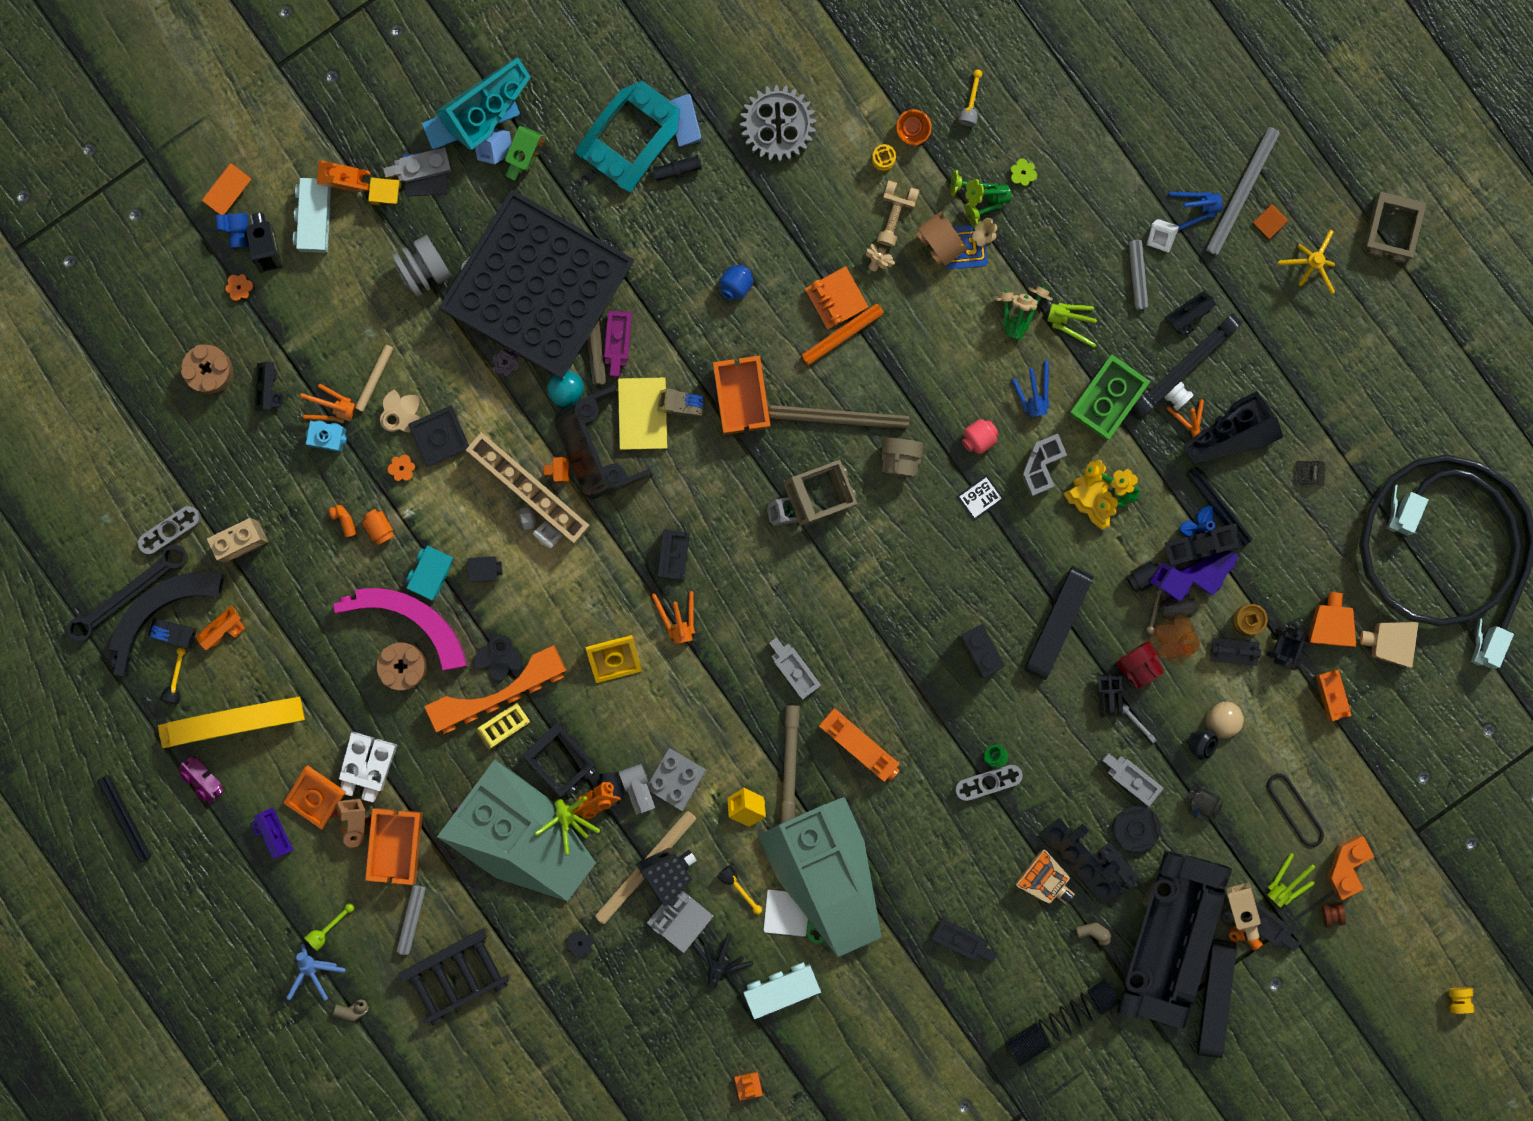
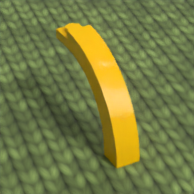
[158,697,305,749]

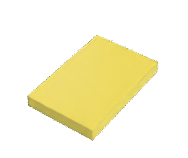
[618,377,667,450]

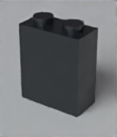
[958,624,1005,678]

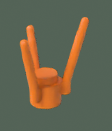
[300,384,355,424]
[652,591,695,644]

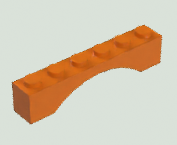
[424,645,567,734]

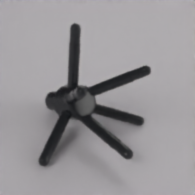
[692,933,753,988]

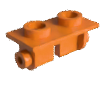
[573,782,621,819]

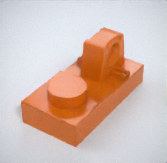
[196,605,245,650]

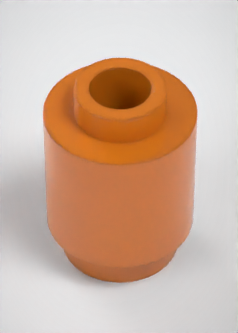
[362,509,394,545]

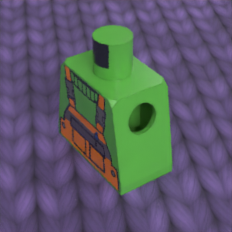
[505,126,547,182]

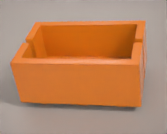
[713,356,770,435]
[365,808,423,885]

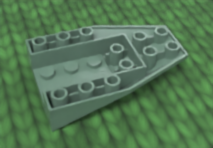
[437,759,596,901]

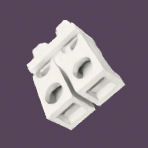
[339,732,398,802]

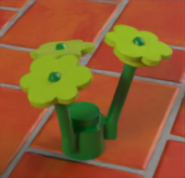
[950,170,1011,228]

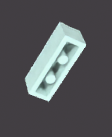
[293,178,331,253]
[744,962,821,1019]

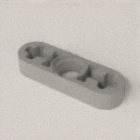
[138,506,201,555]
[955,765,1023,801]

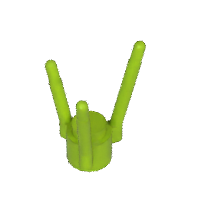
[1047,302,1097,348]
[1267,853,1315,908]

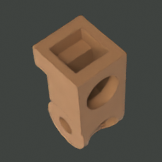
[337,799,365,848]

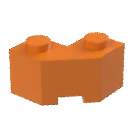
[1327,835,1374,900]

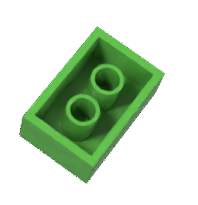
[1068,354,1150,442]

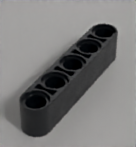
[1024,565,1094,680]
[1197,939,1237,1058]

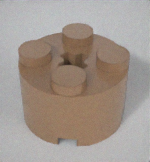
[916,211,968,266]
[181,345,233,394]
[377,643,427,690]

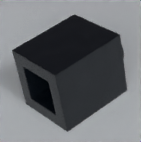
[467,556,503,583]

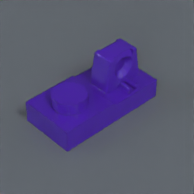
[250,807,294,860]

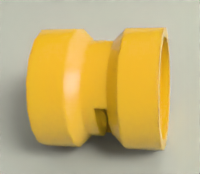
[872,144,896,171]
[1449,987,1474,1014]

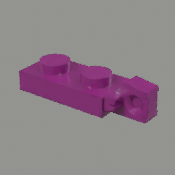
[604,310,632,378]

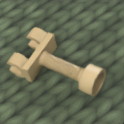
[877,181,919,247]

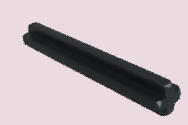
[1187,467,1253,547]
[98,775,151,862]

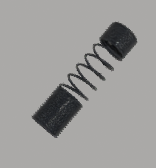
[1004,978,1120,1067]

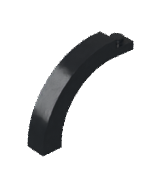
[109,572,225,677]

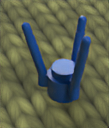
[1169,192,1222,230]
[1012,360,1050,417]

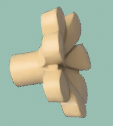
[865,244,895,271]

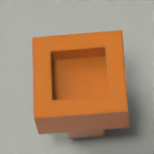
[543,457,570,483]
[734,1071,763,1101]

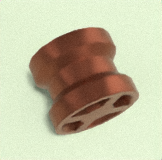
[1321,902,1346,928]

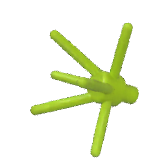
[534,796,600,855]

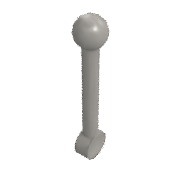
[1123,704,1157,744]

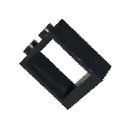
[522,722,597,797]

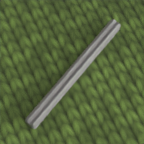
[1206,127,1280,255]

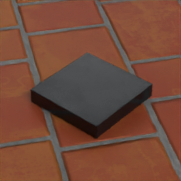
[408,405,469,468]

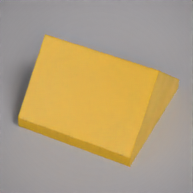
[585,635,642,683]

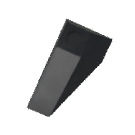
[1183,391,1283,464]

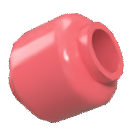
[962,419,999,454]

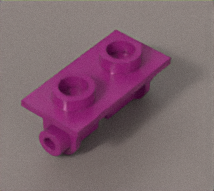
[178,756,224,804]

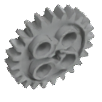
[740,85,816,162]

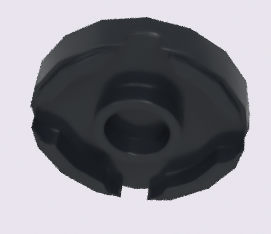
[1113,805,1161,853]

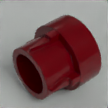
[1115,641,1164,689]

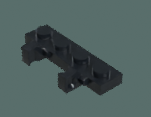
[1041,818,1122,905]

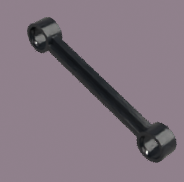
[1131,312,1243,419]
[67,545,188,641]

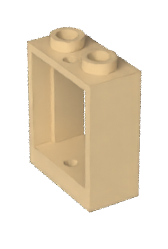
[207,518,269,563]

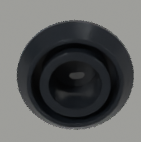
[1187,730,1218,761]

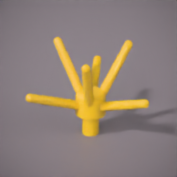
[1278,230,1335,294]

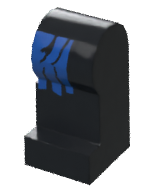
[148,618,197,649]

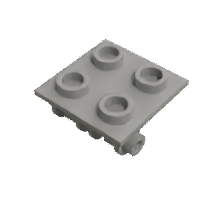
[647,748,706,811]
[647,890,713,953]

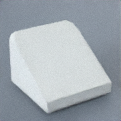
[1147,219,1179,253]

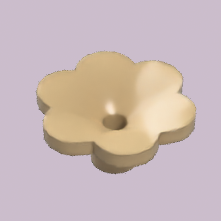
[972,218,997,247]

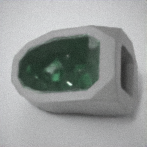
[767,497,798,526]

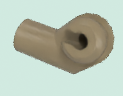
[1076,923,1111,946]
[333,999,369,1021]

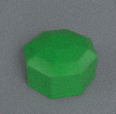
[984,744,1008,769]

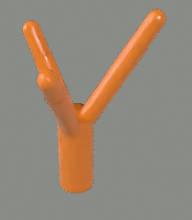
[1167,399,1204,438]

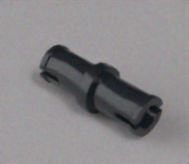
[653,155,702,182]

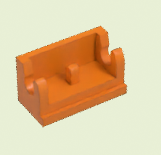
[317,160,370,192]
[202,163,251,215]
[1315,669,1352,721]

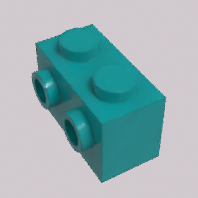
[406,545,455,601]

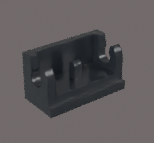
[658,529,690,580]

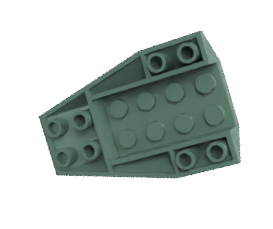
[758,797,882,957]

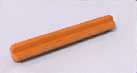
[802,304,884,365]

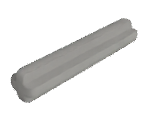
[1129,240,1148,310]
[397,885,425,955]

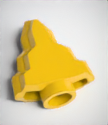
[1063,473,1110,530]

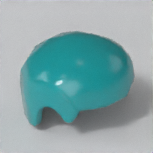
[547,370,585,407]

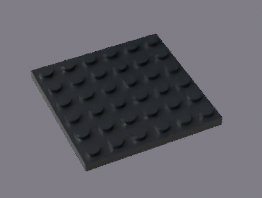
[439,189,635,381]

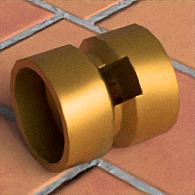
[1232,604,1268,636]

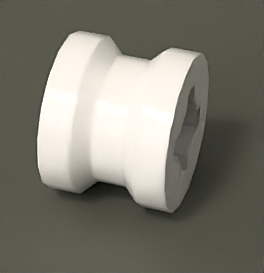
[1164,381,1194,411]

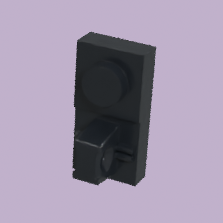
[1164,291,1216,337]
[255,362,282,411]

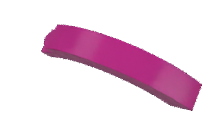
[333,588,468,670]

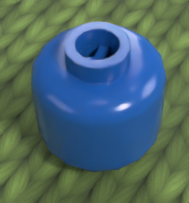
[719,265,753,300]

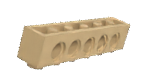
[466,432,591,544]

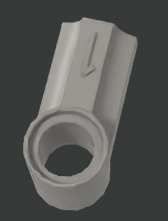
[619,764,655,815]

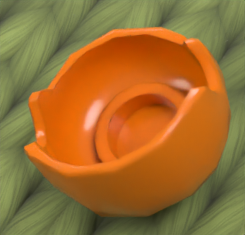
[896,109,932,146]

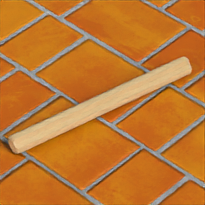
[595,811,696,924]

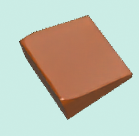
[1253,204,1288,239]

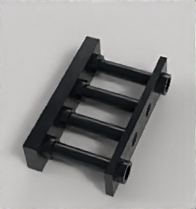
[398,927,511,1026]

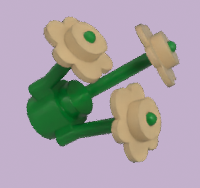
[993,286,1053,339]

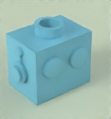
[306,421,347,452]

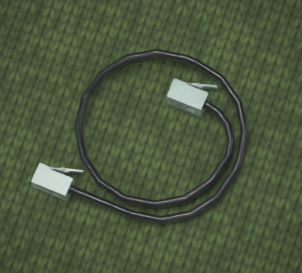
[1359,454,1533,669]

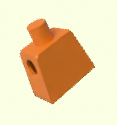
[1308,592,1356,647]

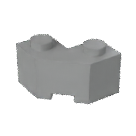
[1021,434,1067,497]

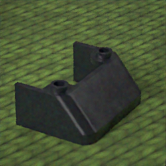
[555,385,653,499]

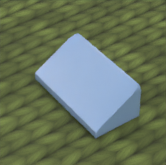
[670,94,702,147]

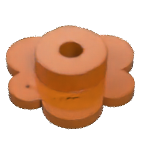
[225,274,253,301]
[388,455,415,481]

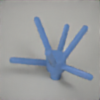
[287,944,346,1001]

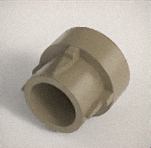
[882,438,924,477]

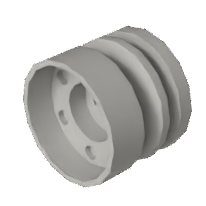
[392,234,452,298]

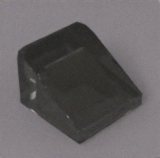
[1296,461,1325,486]

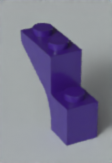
[1149,551,1239,601]

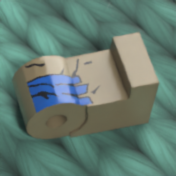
[657,388,705,417]

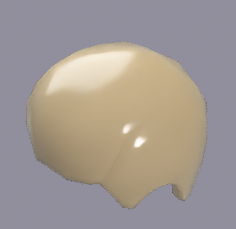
[1206,701,1244,739]

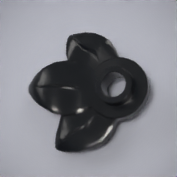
[474,635,522,682]

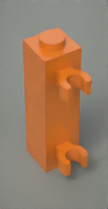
[819,708,900,782]

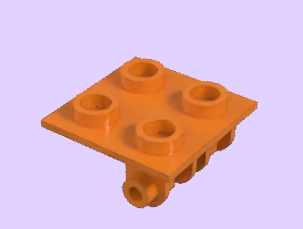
[805,266,869,330]

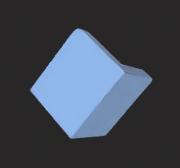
[475,128,512,164]

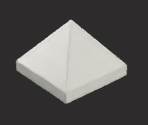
[533,521,563,548]

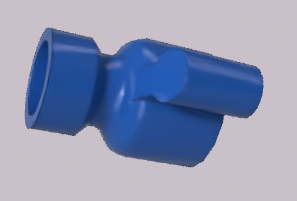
[215,213,249,248]

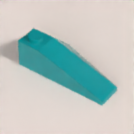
[436,57,531,150]

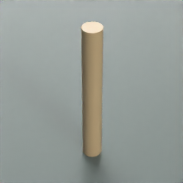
[355,344,394,412]

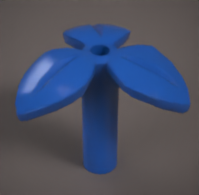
[1179,506,1215,537]

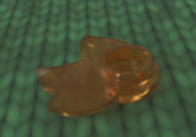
[1155,615,1200,658]

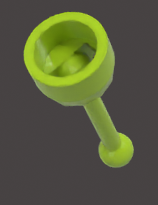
[304,903,354,951]

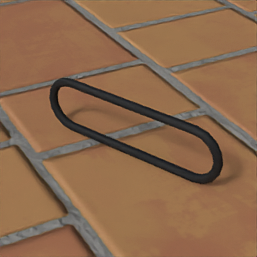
[1268,774,1324,847]

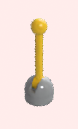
[958,69,983,126]

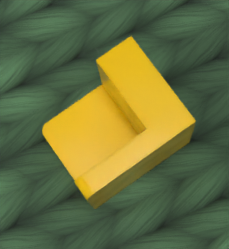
[369,178,401,206]
[727,788,766,827]

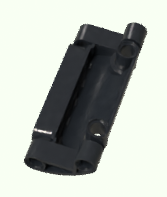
[1117,851,1232,1029]

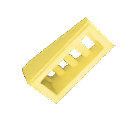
[476,703,530,750]

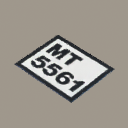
[956,474,1004,521]

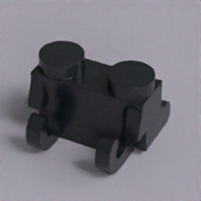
[1266,627,1309,671]

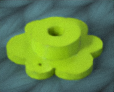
[1011,159,1037,186]

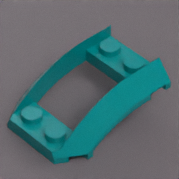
[575,81,680,193]

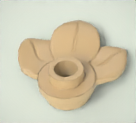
[380,390,420,433]

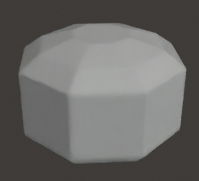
[519,507,536,530]

